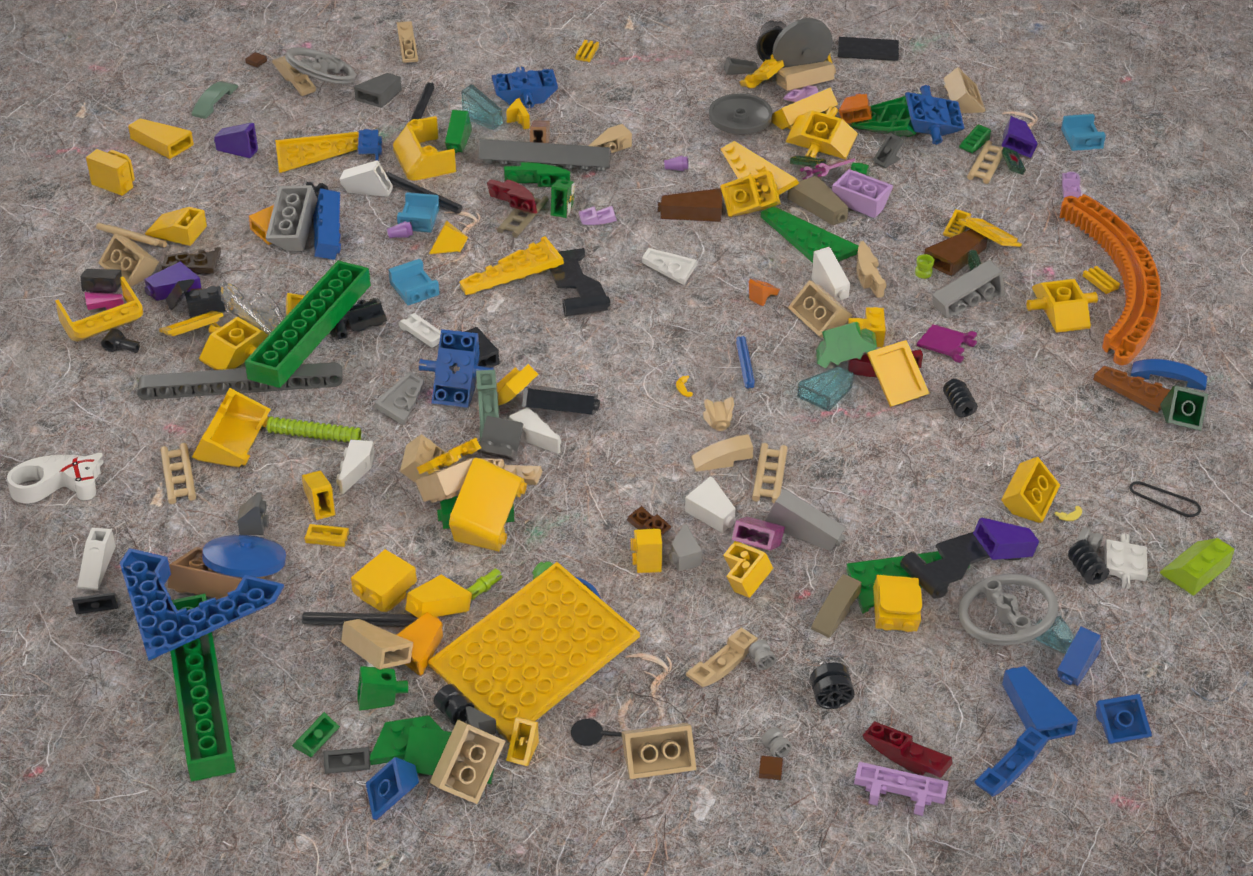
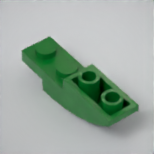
[504,162,570,187]

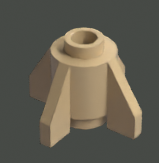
[703,397,734,431]

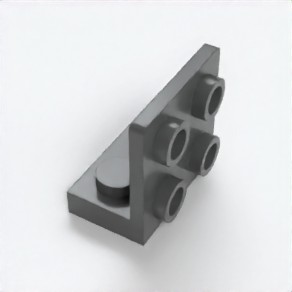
[477,416,524,461]

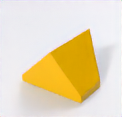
[429,221,468,254]

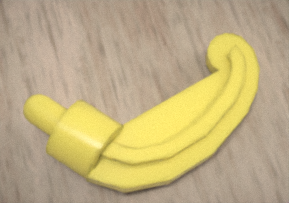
[1055,506,1082,521]

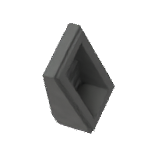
[724,57,758,75]

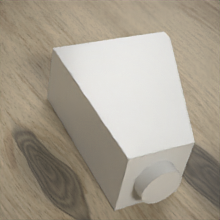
[340,160,393,197]
[812,247,850,301]
[685,476,736,533]

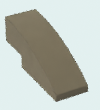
[811,574,862,638]

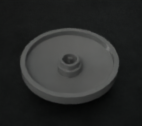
[773,18,833,68]
[709,94,773,134]

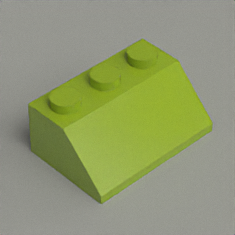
[1160,538,1235,596]

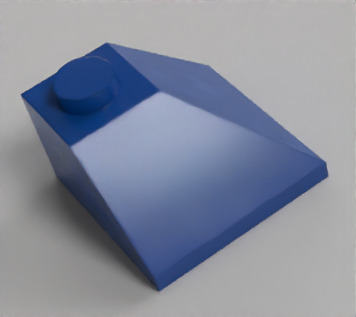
[366,757,419,820]

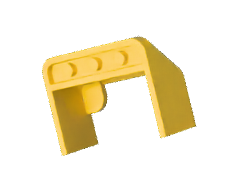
[393,116,456,181]
[55,276,143,341]

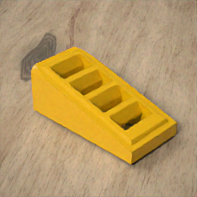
[943,209,971,238]

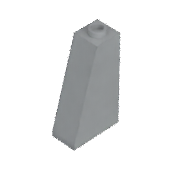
[765,489,846,551]

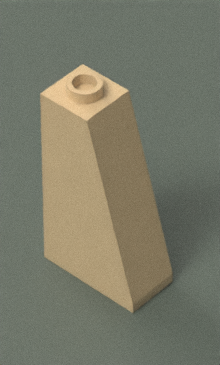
[776,61,836,91]
[341,619,413,669]

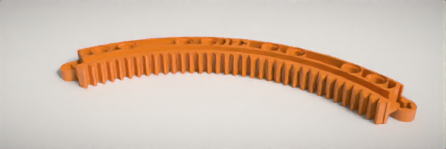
[1059,194,1161,366]

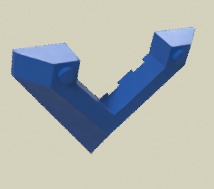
[120,548,284,661]

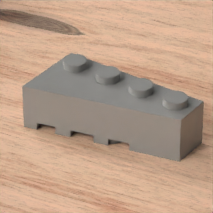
[932,260,1005,318]

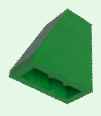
[445,110,472,153]

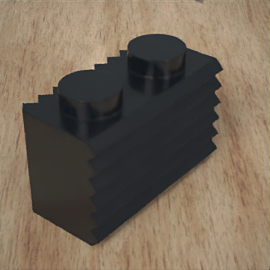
[80,269,122,293]
[185,286,226,318]

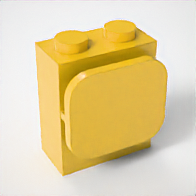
[86,149,135,196]
[351,549,417,612]
[873,575,922,632]

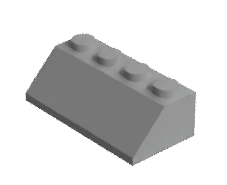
[266,185,317,251]

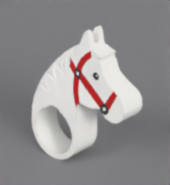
[7,453,104,503]

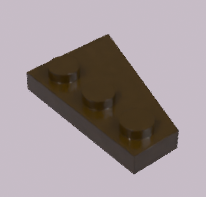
[161,247,221,274]

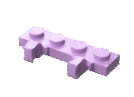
[854,762,948,816]

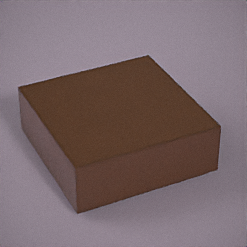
[245,52,267,68]
[759,755,783,780]

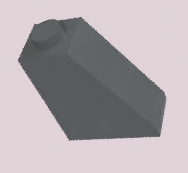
[354,73,402,108]

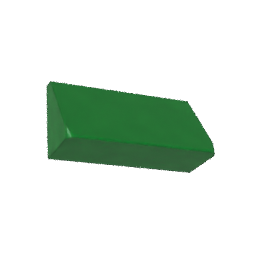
[292,712,340,757]

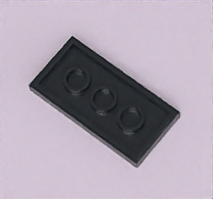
[838,37,899,61]

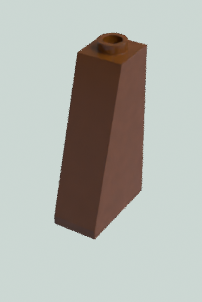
[657,188,722,222]
[924,229,988,277]

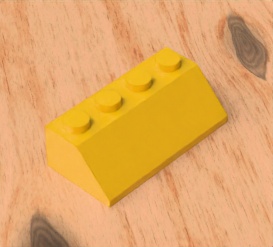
[771,87,838,130]

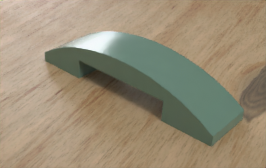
[192,81,238,119]
[476,369,499,442]

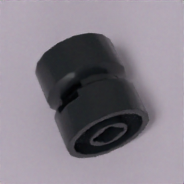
[433,684,474,725]

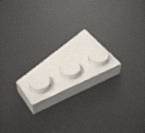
[642,248,697,285]

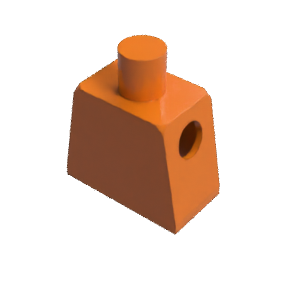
[839,94,872,124]

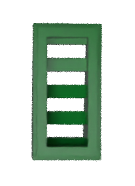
[959,124,991,154]

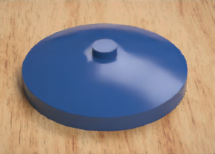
[202,535,286,578]

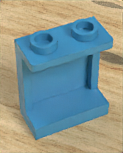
[1061,114,1106,151]
[397,193,439,233]
[388,259,440,306]

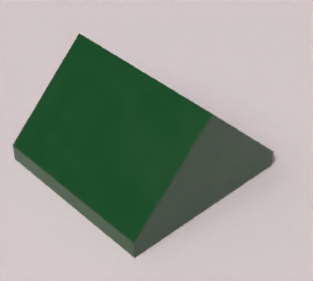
[1160,385,1209,431]

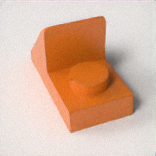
[749,279,780,306]

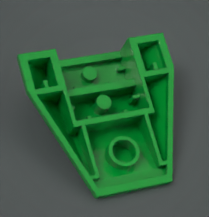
[851,93,922,137]

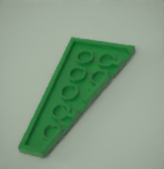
[760,206,859,263]
[846,551,970,614]

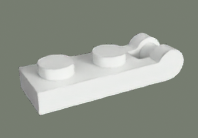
[399,313,441,348]

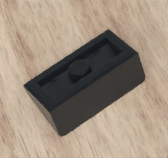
[166,279,195,310]
[72,592,118,615]

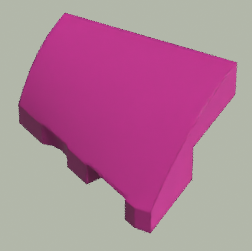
[85,292,124,310]

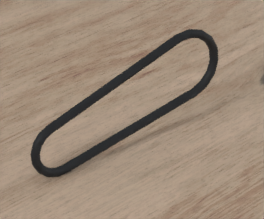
[1129,481,1201,517]

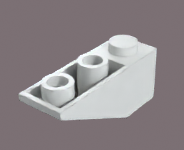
[509,407,561,454]
[336,440,375,494]
[77,528,116,590]

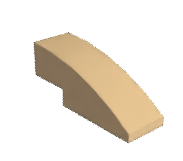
[691,434,753,472]

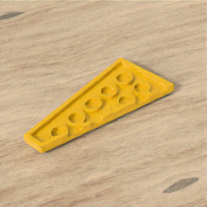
[721,141,799,195]

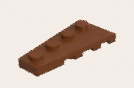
[1093,366,1170,413]

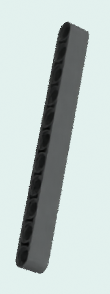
[137,362,343,400]

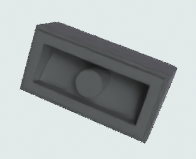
[323,747,370,774]

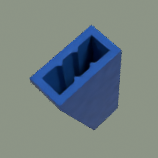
[1002,666,1078,740]

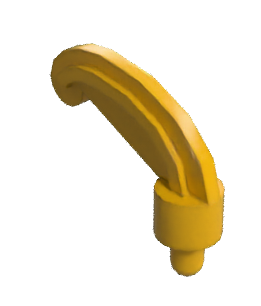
[676,375,693,397]

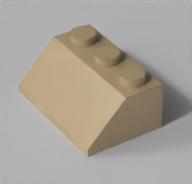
[943,67,986,113]
[98,233,159,287]
[788,280,852,337]
[415,459,472,503]
[429,720,505,804]
[621,723,696,779]

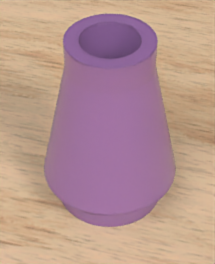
[664,155,689,171]
[387,221,413,238]

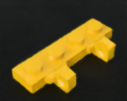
[416,438,481,474]

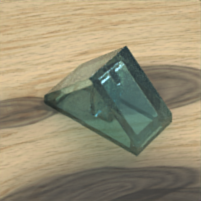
[1035,616,1075,654]

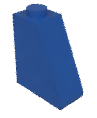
[1057,626,1101,686]

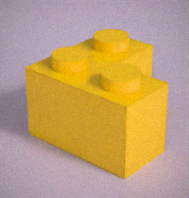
[848,307,886,348]
[630,529,662,573]
[723,541,773,598]

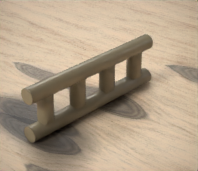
[497,192,549,238]

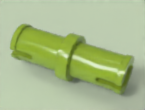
[466,568,502,601]

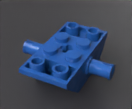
[491,66,558,108]
[905,85,965,145]
[419,329,494,408]

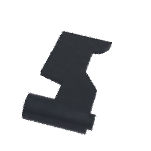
[550,248,611,317]
[900,532,1021,599]

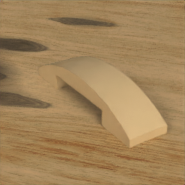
[686,627,758,687]

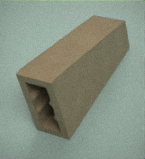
[787,176,848,225]

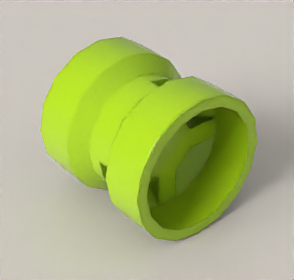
[915,254,934,279]

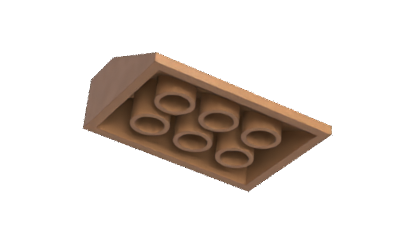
[167,547,266,600]

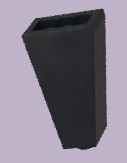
[522,385,600,415]

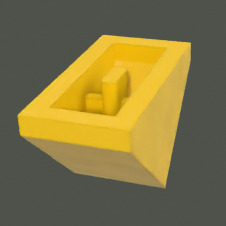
[506,717,539,766]

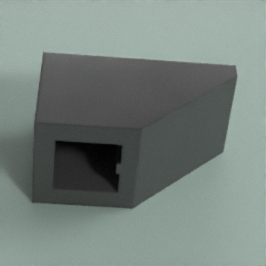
[237,492,269,535]

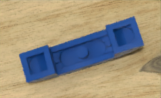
[1131,359,1208,391]
[975,726,1049,797]

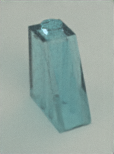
[461,84,503,130]
[797,367,854,411]

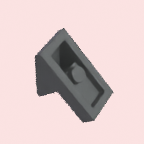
[873,133,904,168]
[466,706,496,734]

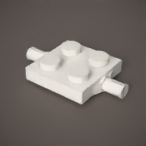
[1104,533,1148,589]

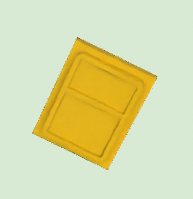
[958,217,1022,247]
[159,311,224,336]
[867,340,930,407]

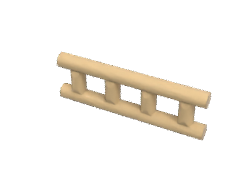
[967,140,1007,184]
[96,223,167,248]
[160,443,196,504]
[752,443,788,503]

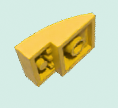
[720,170,781,217]
[497,364,539,406]

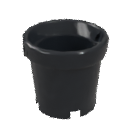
[756,20,787,62]

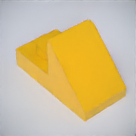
[506,98,530,129]

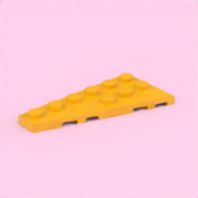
[275,132,359,173]
[459,236,564,295]

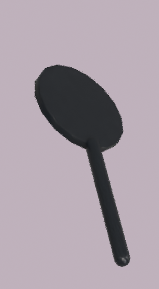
[571,719,622,746]

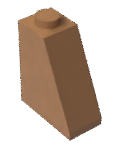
[530,120,550,143]

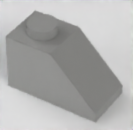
[669,524,702,571]

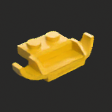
[739,54,784,89]

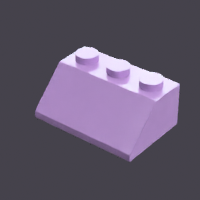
[832,169,893,218]

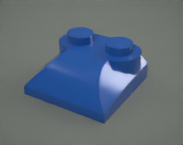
[1096,694,1152,744]

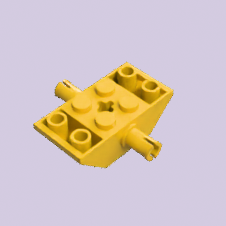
[786,106,858,162]
[1026,279,1098,333]
[199,317,271,370]

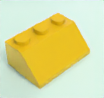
[1001,457,1060,523]

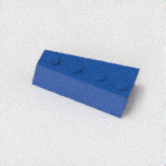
[313,189,341,260]

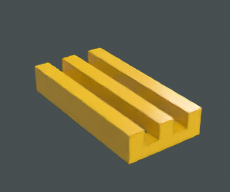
[575,40,599,62]
[1082,265,1120,294]
[304,524,349,547]

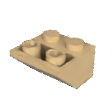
[400,434,447,482]

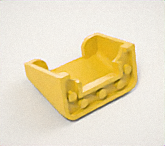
[192,388,271,468]
[449,458,527,552]

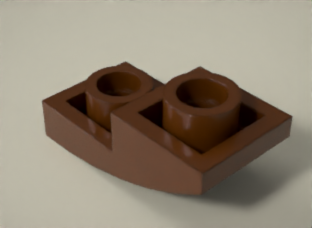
[627,506,672,536]

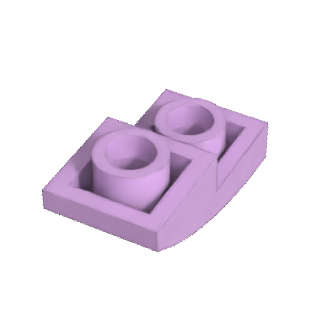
[1062,172,1081,198]

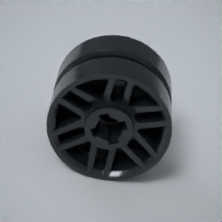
[810,662,855,709]

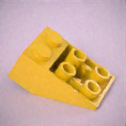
[145,207,207,246]

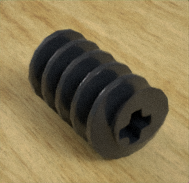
[943,378,978,418]
[1068,539,1110,585]

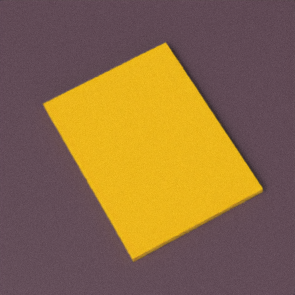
[427,562,640,742]

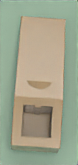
[588,124,632,153]

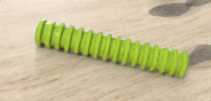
[267,416,362,443]

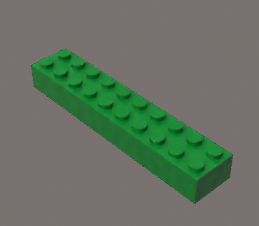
[245,260,371,388]
[170,594,236,782]

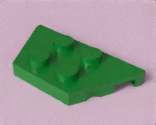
[369,715,443,765]

